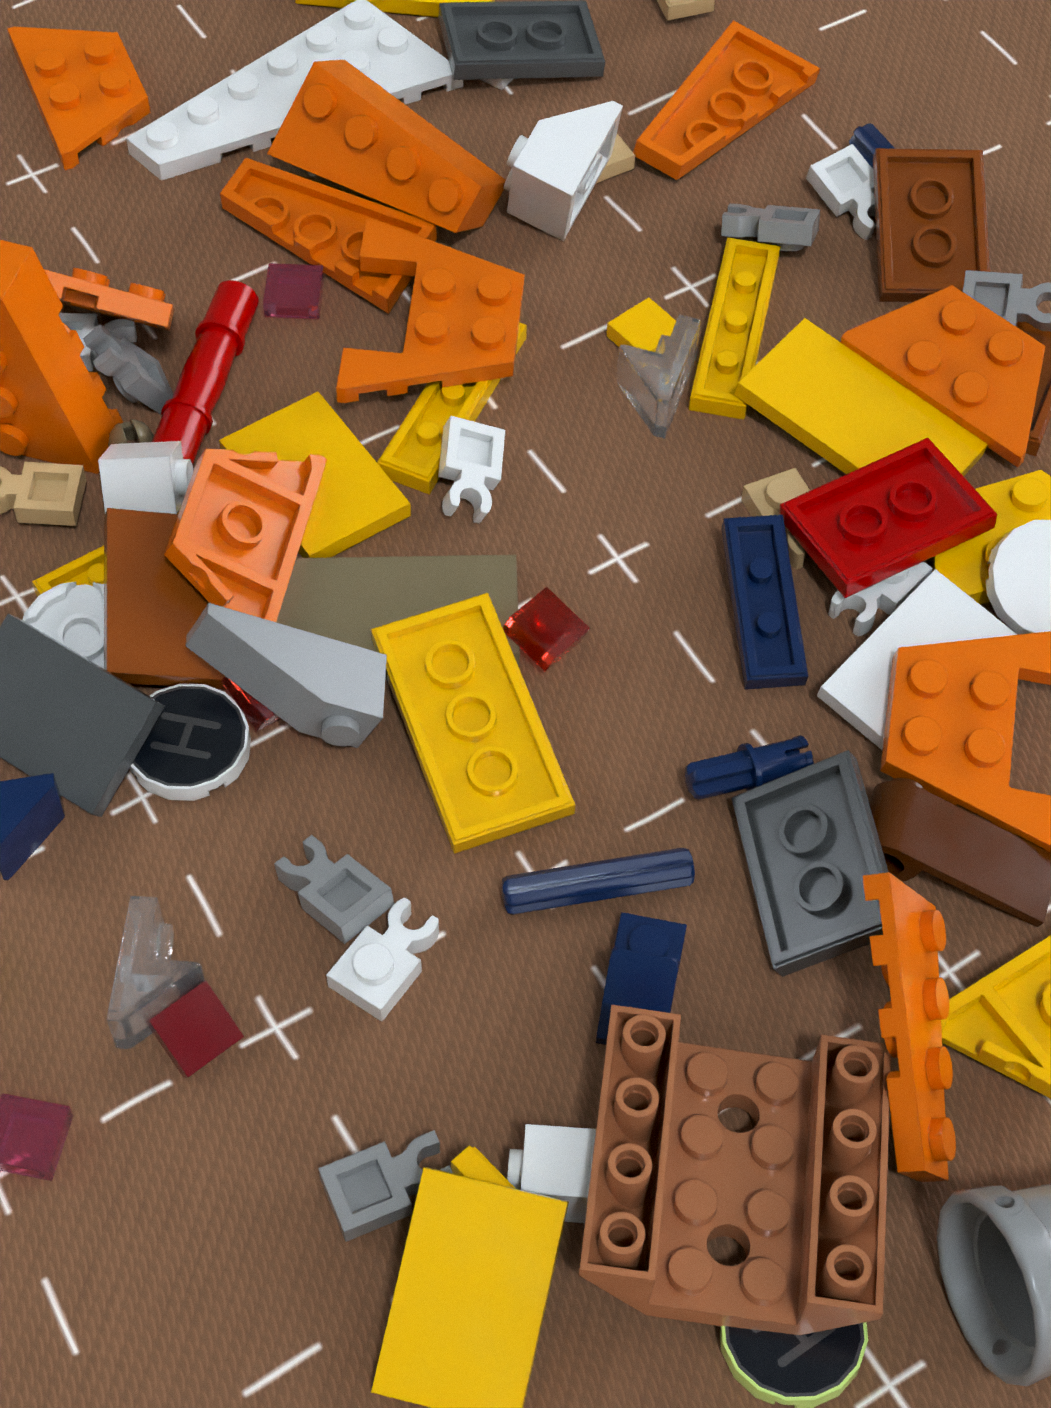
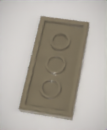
[276,555,520,665]

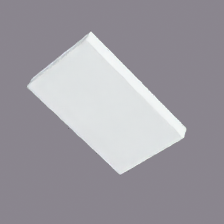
[817,569,1017,750]

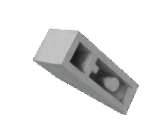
[185,603,387,748]

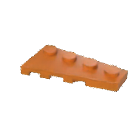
[633,20,821,180]
[220,158,437,314]
[863,872,956,1182]

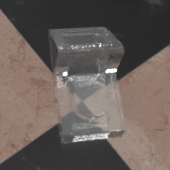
[616,314,701,439]
[107,896,205,1049]

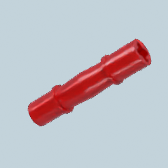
[151,280,259,465]

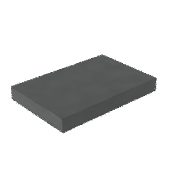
[438,0,605,80]
[0,614,165,817]
[732,750,889,977]

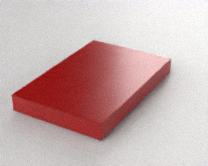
[779,438,998,598]

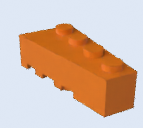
[267,59,506,233]
[0,240,123,474]

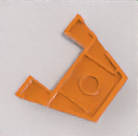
[336,219,525,403]
[44,267,175,331]
[880,631,1051,853]

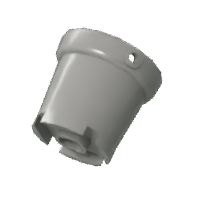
[936,1184,1051,1386]

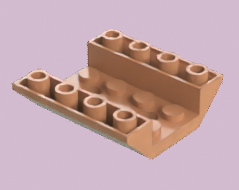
[579,1005,891,1335]

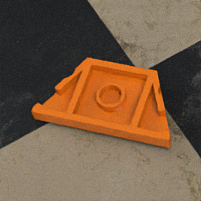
[7,26,151,170]
[841,285,1046,468]
[164,448,327,622]

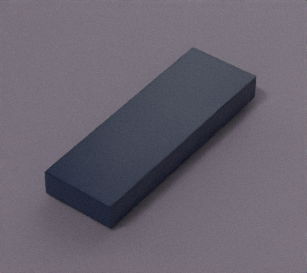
[721,515,808,690]

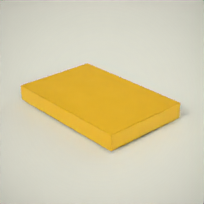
[219,391,411,558]
[371,1167,569,1408]

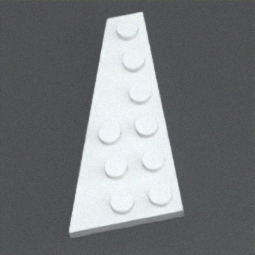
[126,0,463,181]

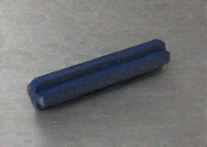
[501,847,695,914]

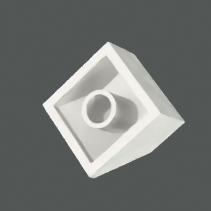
[504,101,623,241]

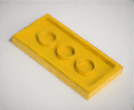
[734,318,988,476]
[371,593,575,854]

